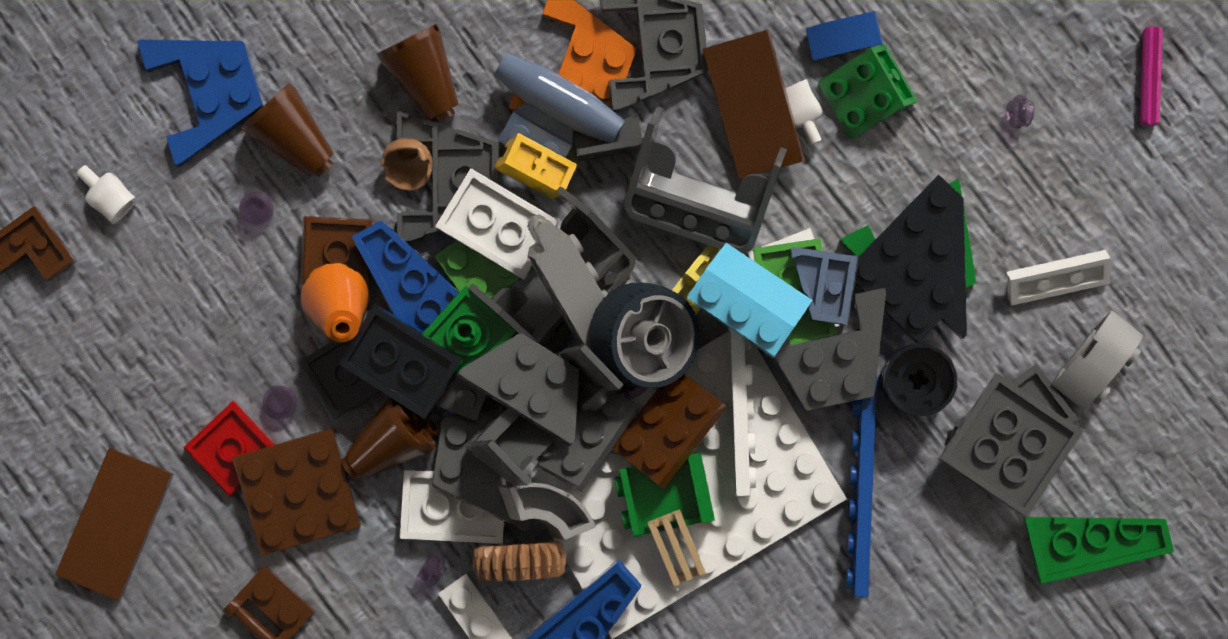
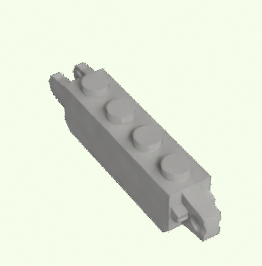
[527,214,608,351]

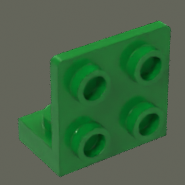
[818,44,918,139]

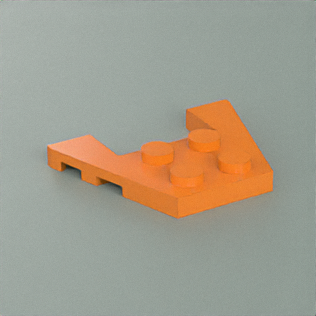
[509,0,637,111]

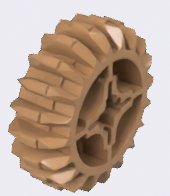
[473,541,566,582]

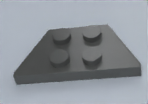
[456,333,579,446]

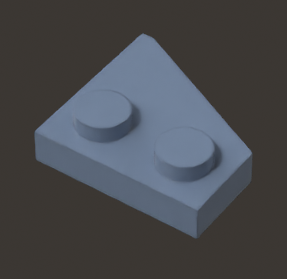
[791,247,858,326]

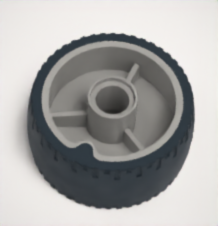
[589,282,700,388]

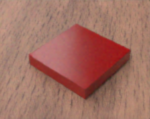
[183,401,275,497]

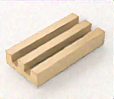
[648,509,706,587]

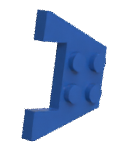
[137,40,264,167]

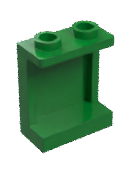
[614,452,715,538]

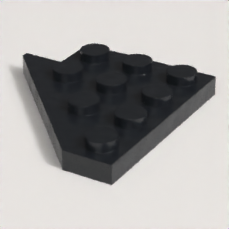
[854,174,967,343]

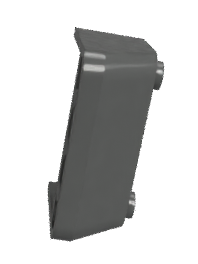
[624,107,787,254]
[468,186,635,354]
[466,344,623,486]

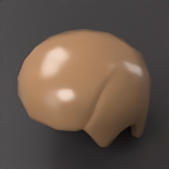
[381,138,433,191]

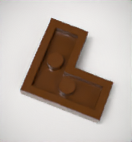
[0,206,77,281]

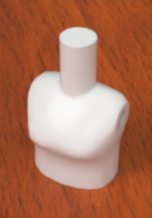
[785,79,823,145]
[76,165,137,224]

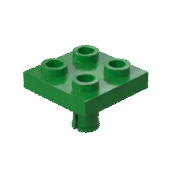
[422,286,517,371]

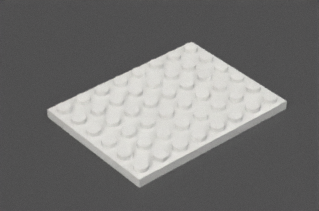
[531,331,847,639]

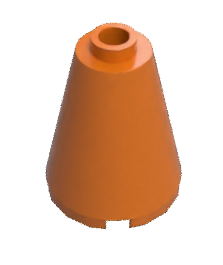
[301,263,369,342]

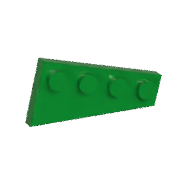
[1022,517,1174,584]

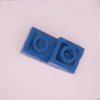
[806,11,883,61]

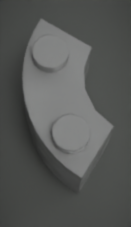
[1052,310,1143,410]
[498,482,596,540]

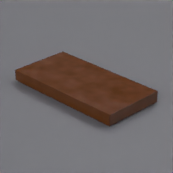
[703,30,805,179]
[55,448,174,601]

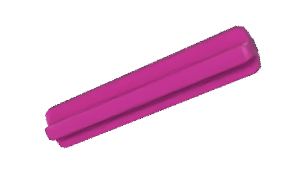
[1140,26,1163,126]

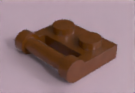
[222,565,316,639]

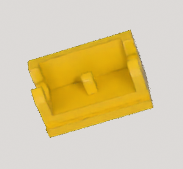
[494,133,577,199]

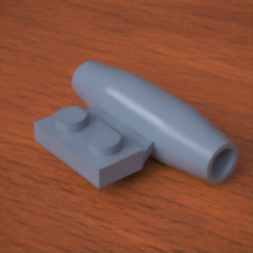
[494,53,625,158]

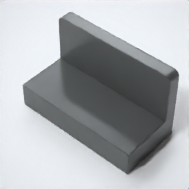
[574,115,643,162]

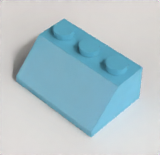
[687,243,813,358]

